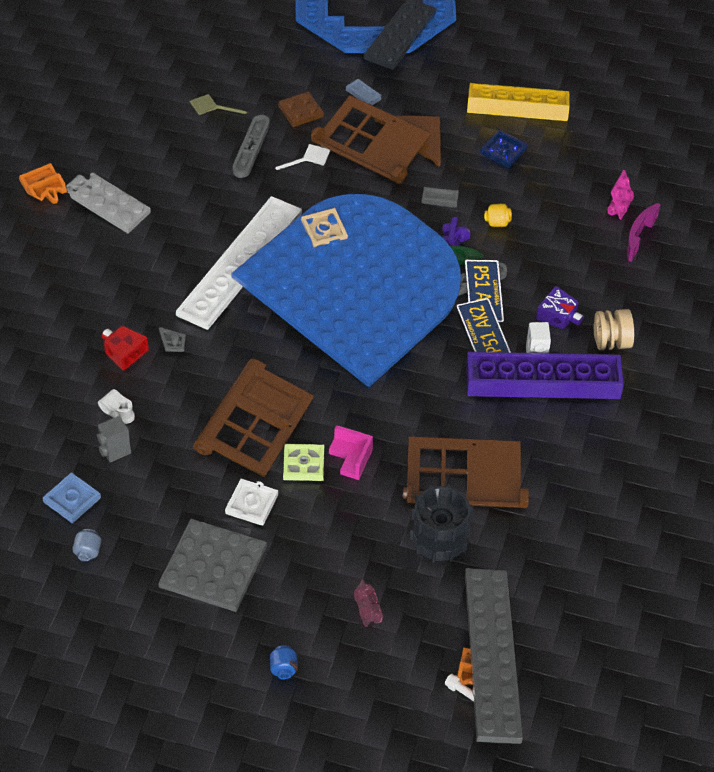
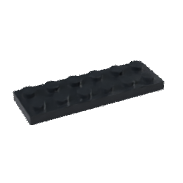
[364,0,437,70]

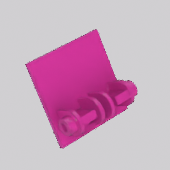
[607,170,634,220]

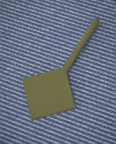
[190,94,247,115]

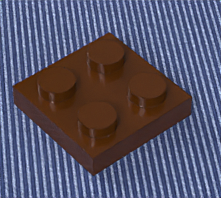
[278,92,323,127]

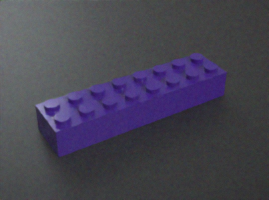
[466,352,623,399]

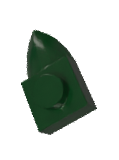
[450,245,484,265]

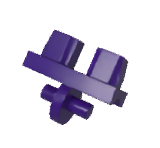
[442,217,471,246]

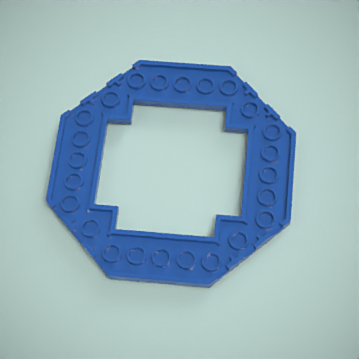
[296,0,456,53]

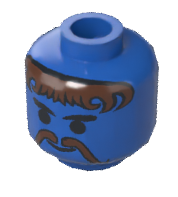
[270,645,298,679]

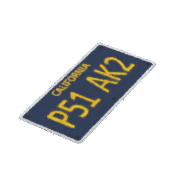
[465,260,504,322]
[457,298,511,353]

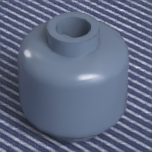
[73,529,101,561]

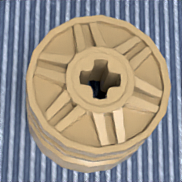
[594,309,634,350]

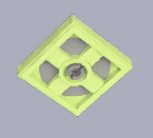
[283,444,324,481]

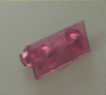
[354,580,383,627]

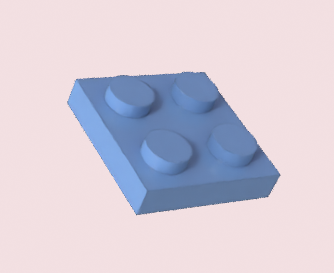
[43,473,101,523]

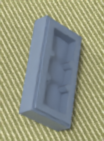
[346,79,381,105]

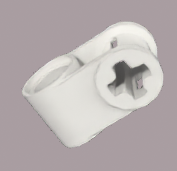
[98,389,135,424]

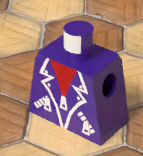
[536,286,584,329]

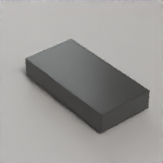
[422,187,459,207]

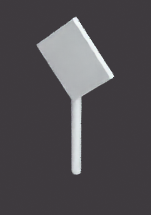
[275,144,330,170]

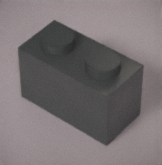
[97,416,131,462]

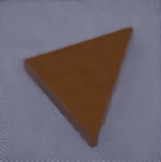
[375,115,441,167]

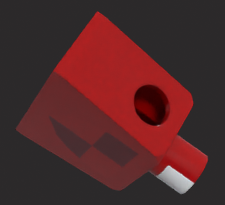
[102,326,149,371]

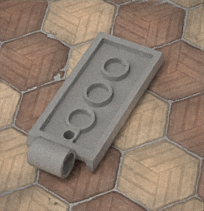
[66,172,150,233]

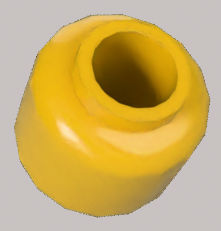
[485,204,512,227]

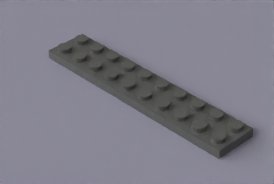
[465,568,523,744]

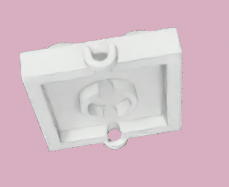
[225,479,278,526]

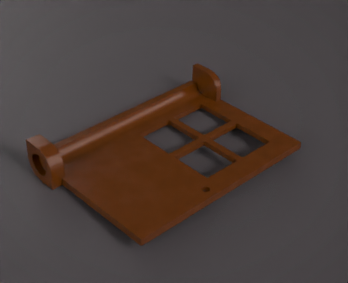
[311,95,431,184]
[193,359,314,478]
[403,437,529,508]

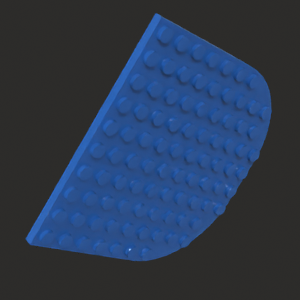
[231,194,461,387]

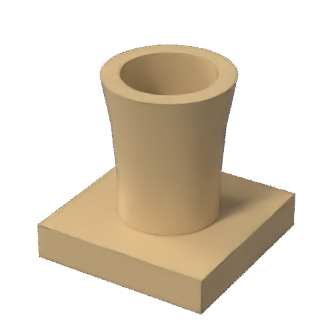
[301,208,348,247]

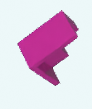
[329,425,373,480]

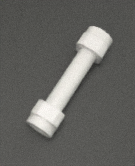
[445,674,474,701]

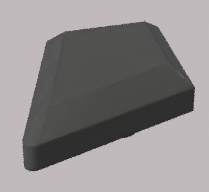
[159,327,186,352]

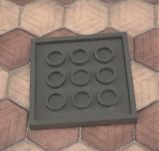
[159,519,267,612]

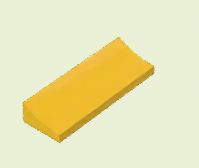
[467,83,570,121]

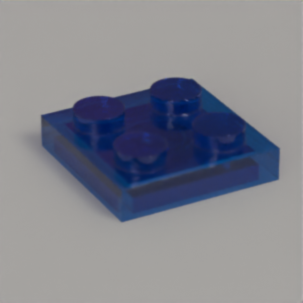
[480,130,528,168]

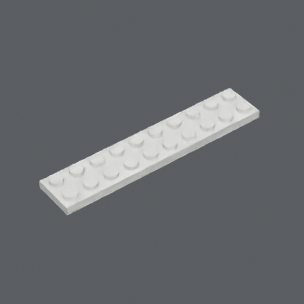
[176,196,302,330]

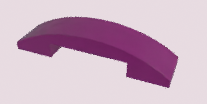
[627,203,661,262]

